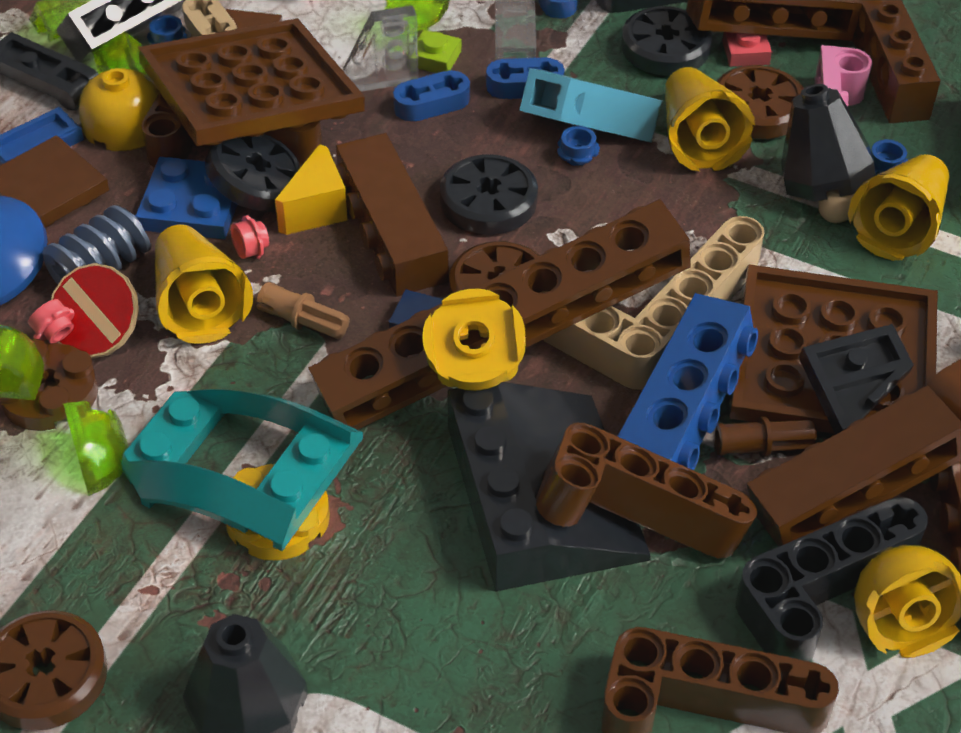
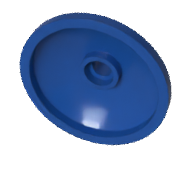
[0,196,48,305]

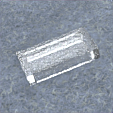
[495,0,536,60]

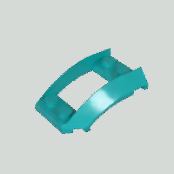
[121,389,363,551]

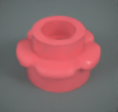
[231,215,269,259]
[28,299,75,344]

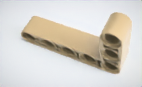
[540,216,764,390]

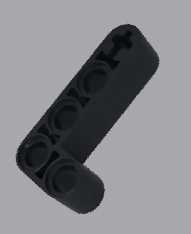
[736,497,928,662]

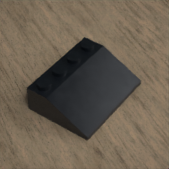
[447,382,651,591]

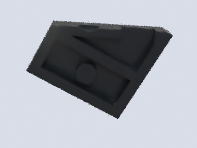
[798,324,914,435]

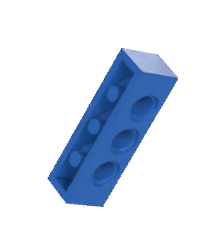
[618,293,758,470]

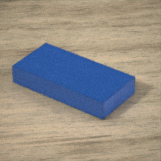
[0,107,84,165]

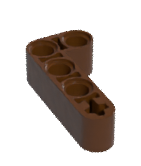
[141,93,322,168]
[536,423,757,558]
[601,627,839,733]

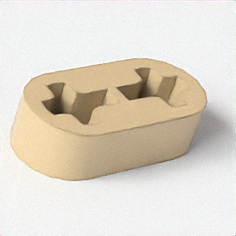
[182,0,237,37]

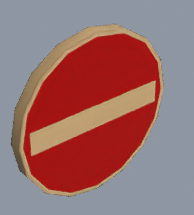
[51,263,139,359]

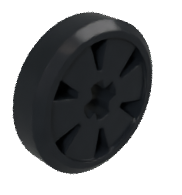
[621,6,712,76]
[205,134,302,212]
[440,154,538,235]

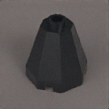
[781,84,876,202]
[183,614,308,733]

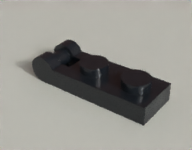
[0,32,99,110]

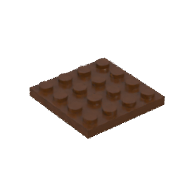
[138,18,365,146]
[729,264,938,434]

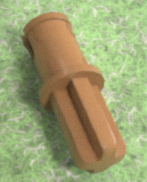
[256,282,350,339]

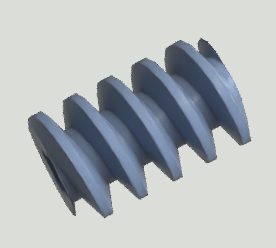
[43,205,151,284]

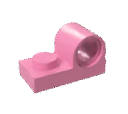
[815,45,872,107]

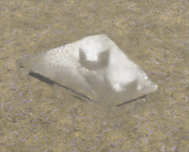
[342,5,418,91]

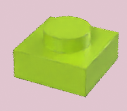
[409,30,461,73]

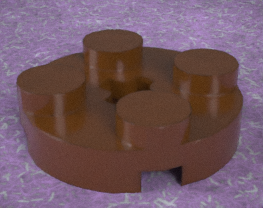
[0,339,98,431]

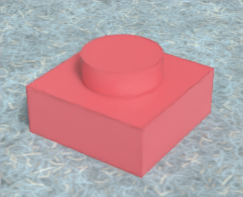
[722,32,772,67]

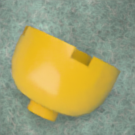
[79,68,160,151]
[854,545,961,658]

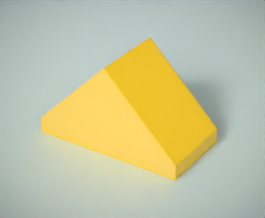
[275,144,348,235]

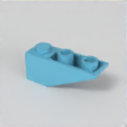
[519,68,663,142]

